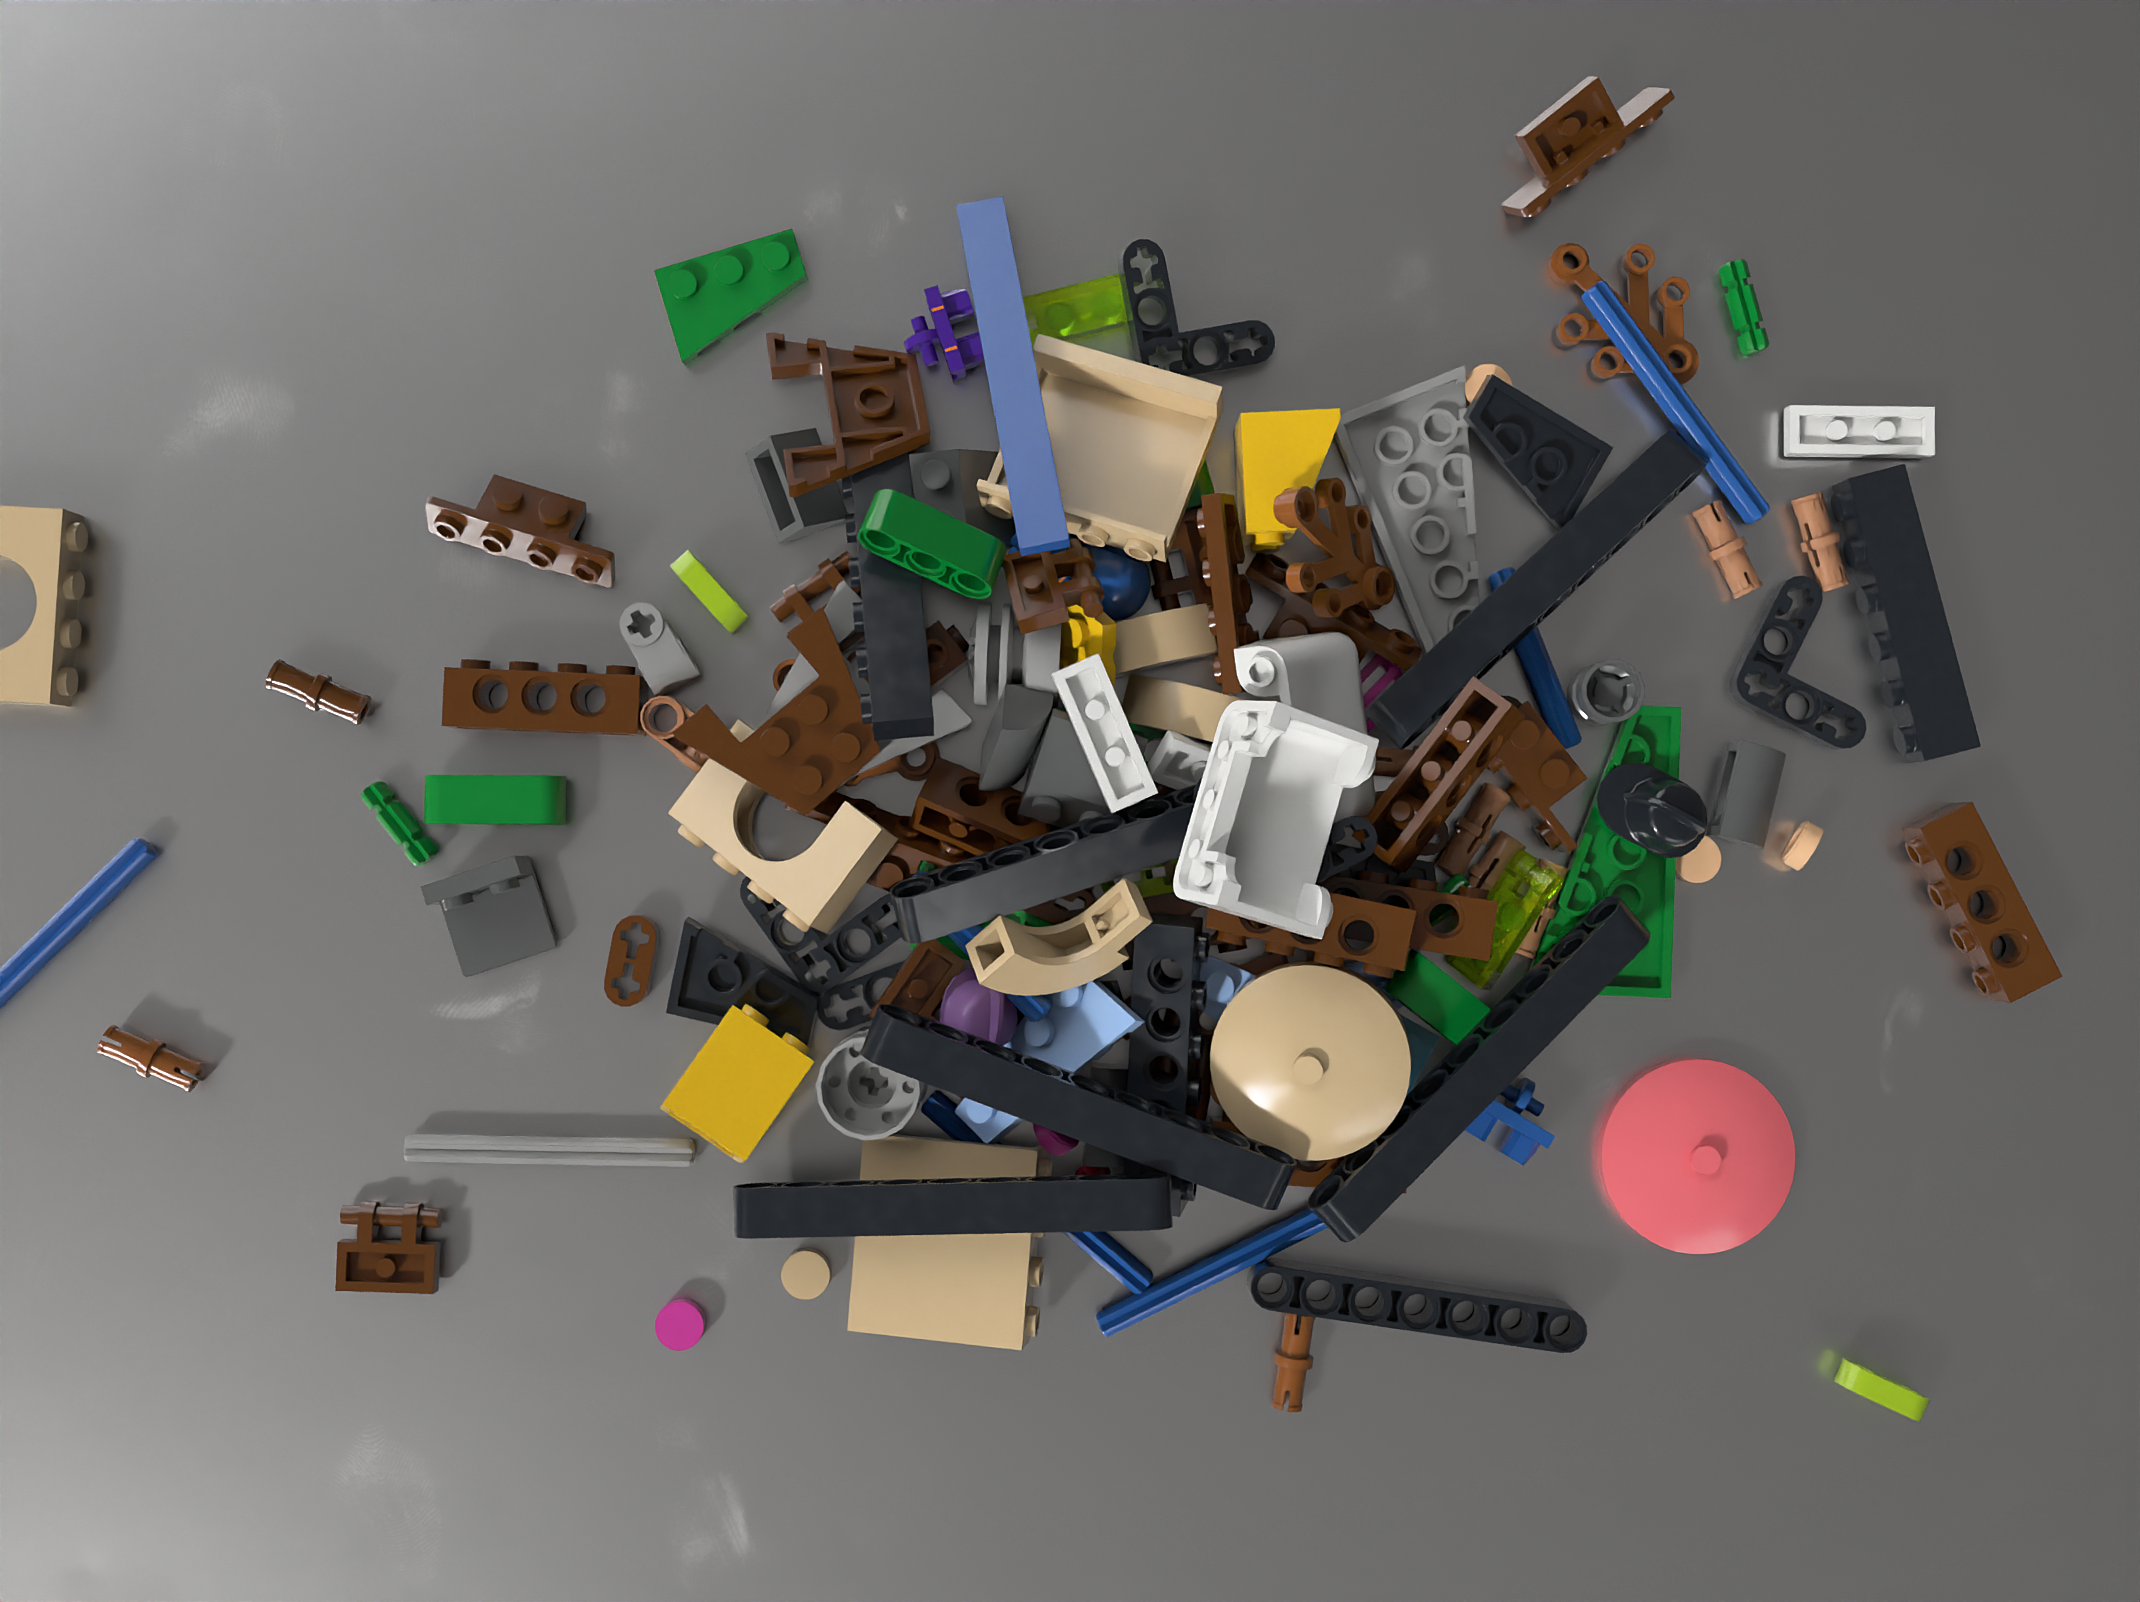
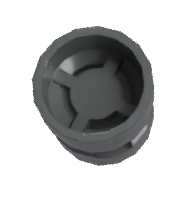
[1567,659,1645,726]

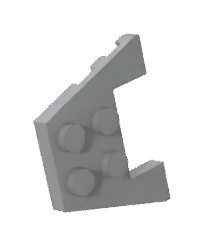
[766,580,973,778]

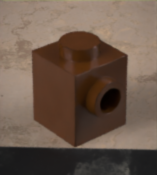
[925,620,969,692]

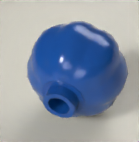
[1067,543,1151,621]

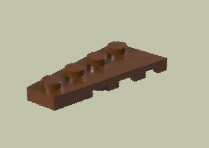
[1197,493,1260,695]

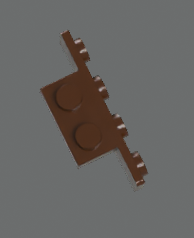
[1501,76,1675,217]
[425,474,615,588]
[1245,553,1422,671]
[1486,701,1588,853]
[785,792,976,892]

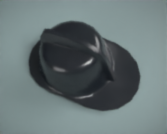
[1596,763,1708,858]

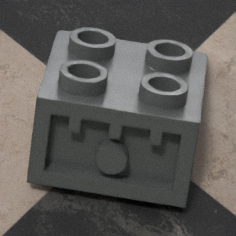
[421,856,557,977]

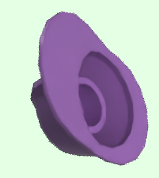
[939,968,1018,1046]

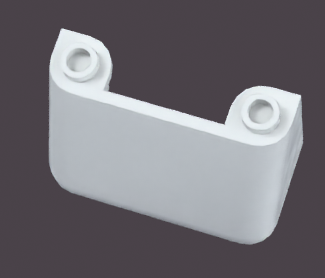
[1234,632,1376,829]
[1173,700,1379,939]

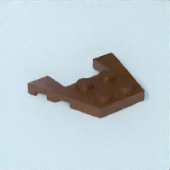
[766,333,930,497]
[672,608,882,816]

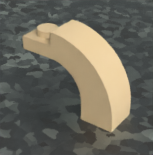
[1113,603,1219,679]
[1121,674,1244,745]
[965,878,1153,996]

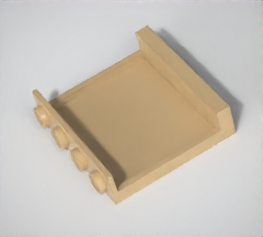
[976,334,1223,562]
[847,1134,1052,1350]

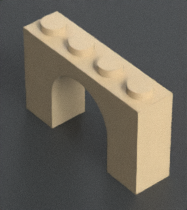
[0,505,88,707]
[668,719,898,934]

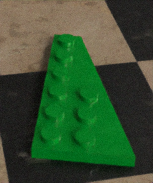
[1528,705,1682,998]

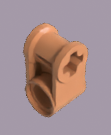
[640,696,709,773]

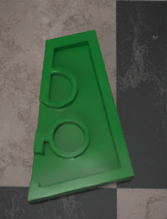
[654,228,808,365]

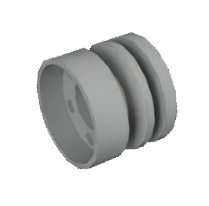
[968,602,1062,708]
[816,1026,928,1141]

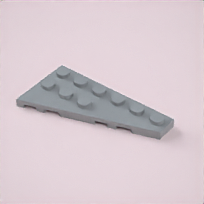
[1334,365,1480,655]

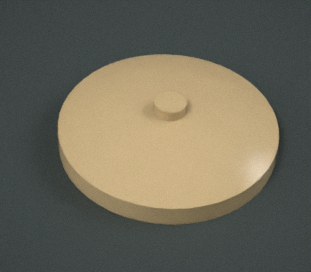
[1210,961,1411,1161]

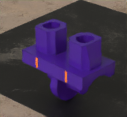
[903,285,985,383]

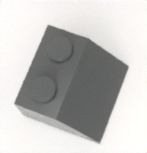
[909,449,1016,550]
[1017,709,1148,828]

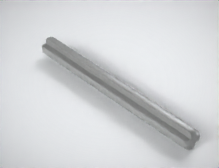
[403,1134,695,1167]

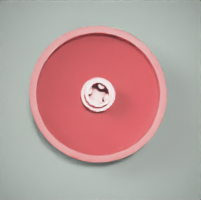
[1597,1058,1796,1254]

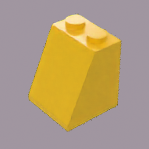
[1233,408,1341,553]
[660,1004,815,1163]

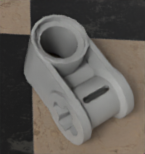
[619,602,701,697]

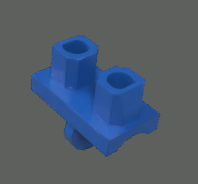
[1465,1077,1555,1166]

